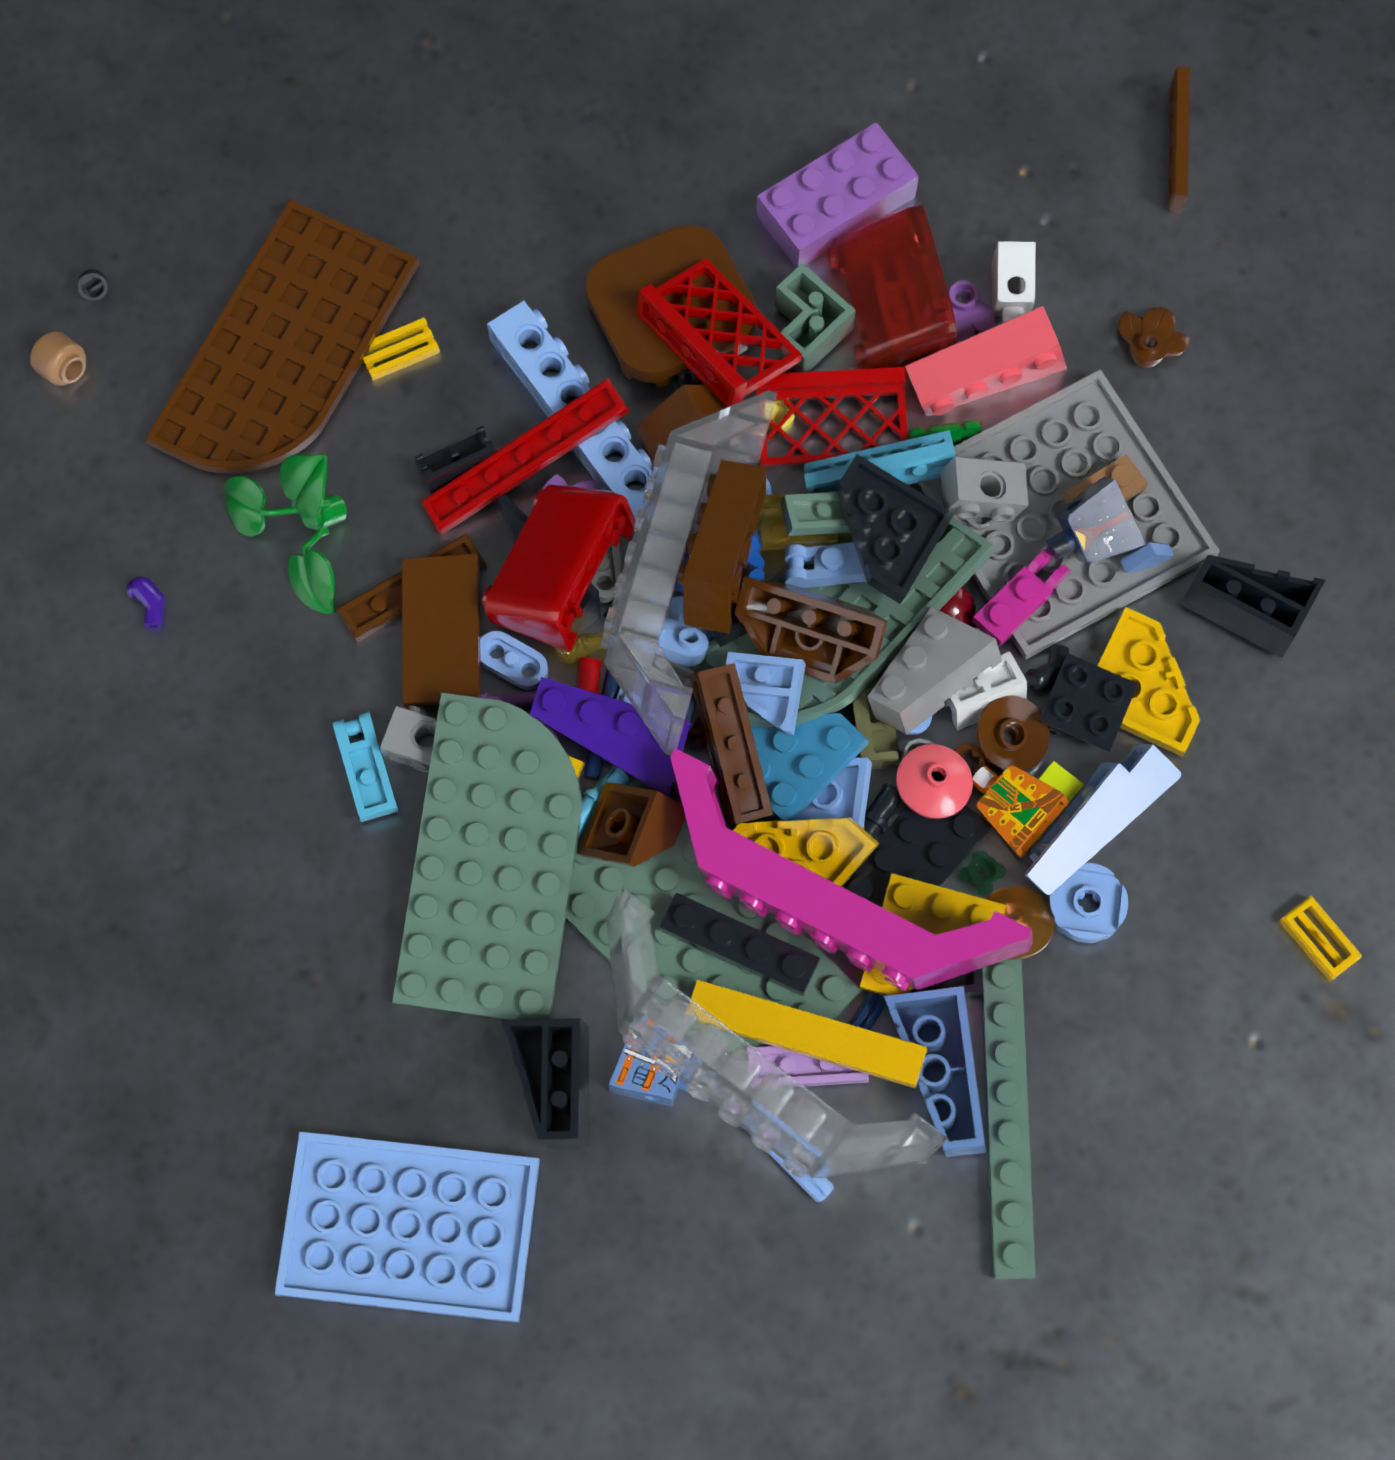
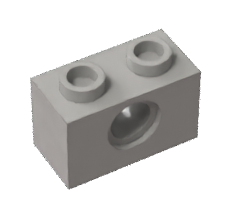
[940,457,1028,522]
[380,706,437,773]

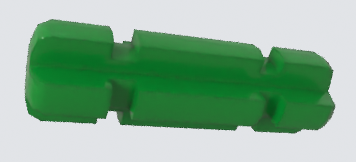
[908,419,981,444]

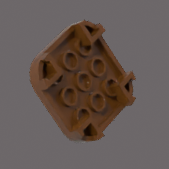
[585,225,756,388]

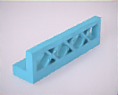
[804,430,956,494]

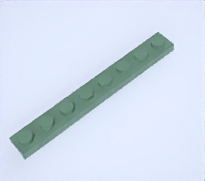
[982,958,1036,1279]

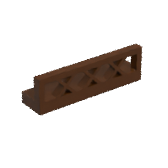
[689,663,773,825]

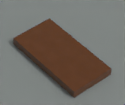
[402,554,481,707]

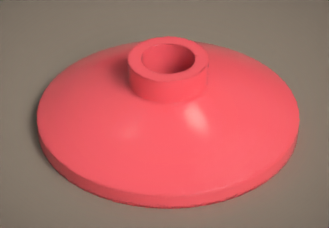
[896,744,973,819]

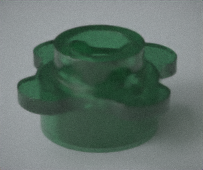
[959,850,1006,896]

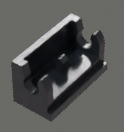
[415,426,496,494]

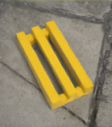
[363,317,440,381]
[1279,895,1362,982]

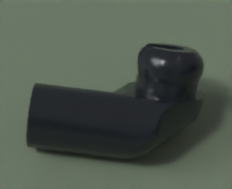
[1024,644,1070,692]

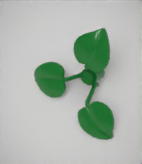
[224,454,347,614]

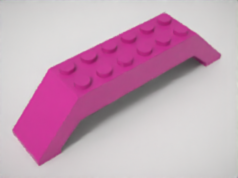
[670,748,1033,991]

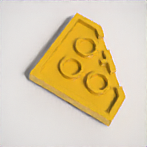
[1098,607,1200,757]
[733,817,879,887]
[860,873,1006,996]

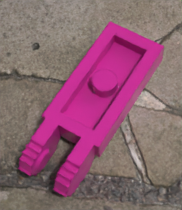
[972,549,1071,647]

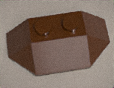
[735,576,888,684]

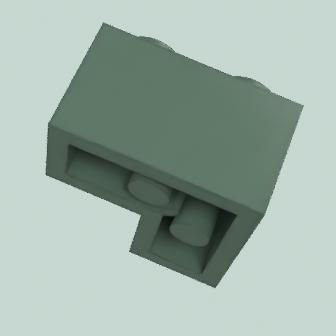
[775,263,856,372]

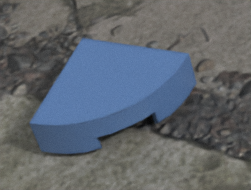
[1120,542,1174,573]

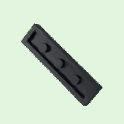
[659,893,820,996]

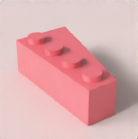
[905,306,1067,417]

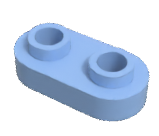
[633,613,708,666]
[480,631,548,690]

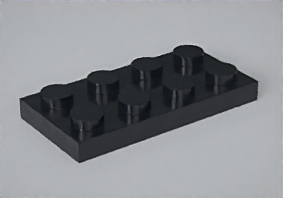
[842,805,992,907]

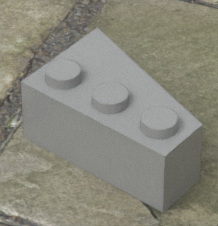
[867,607,1002,735]

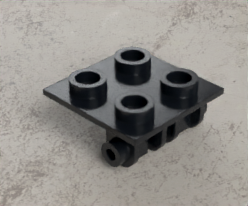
[1039,653,1138,752]

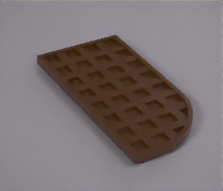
[145,199,419,474]

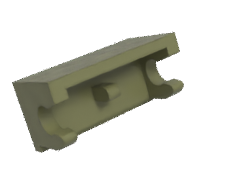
[849,686,901,771]

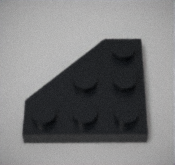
[836,454,954,604]

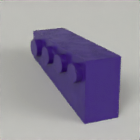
[530,677,691,797]

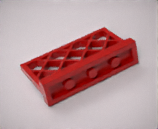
[636,258,802,412]
[755,367,908,467]

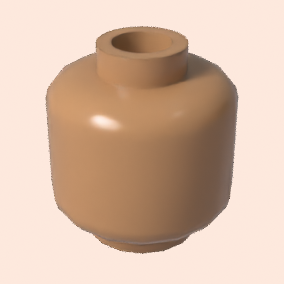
[30,331,86,386]

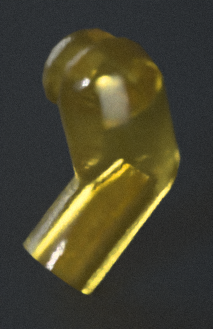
[554,631,613,664]

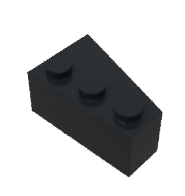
[1181,555,1326,658]
[501,1018,589,1147]

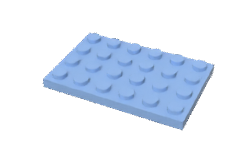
[275,1132,540,1323]

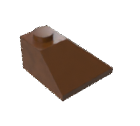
[577,782,685,867]

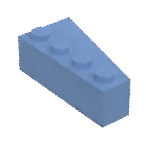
[884,986,986,1157]

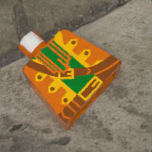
[972,765,1070,859]

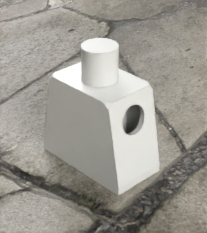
[991,242,1035,324]

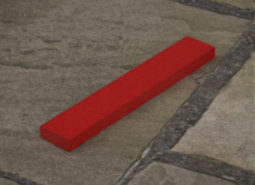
[420,378,630,535]

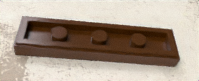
[1167,66,1190,213]
[336,533,487,643]

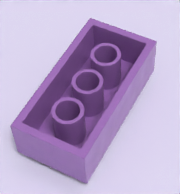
[756,122,919,268]

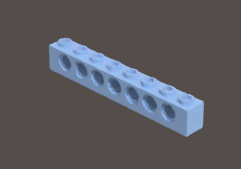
[487,301,696,563]

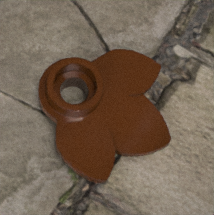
[1119,307,1190,368]

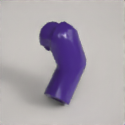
[126,576,165,630]

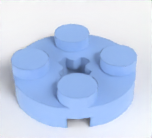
[1048,863,1128,943]

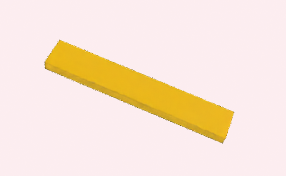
[685,980,927,1088]

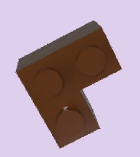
[635,385,749,467]

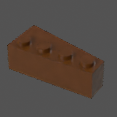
[677,459,766,634]

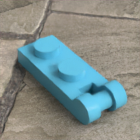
[332,711,398,822]

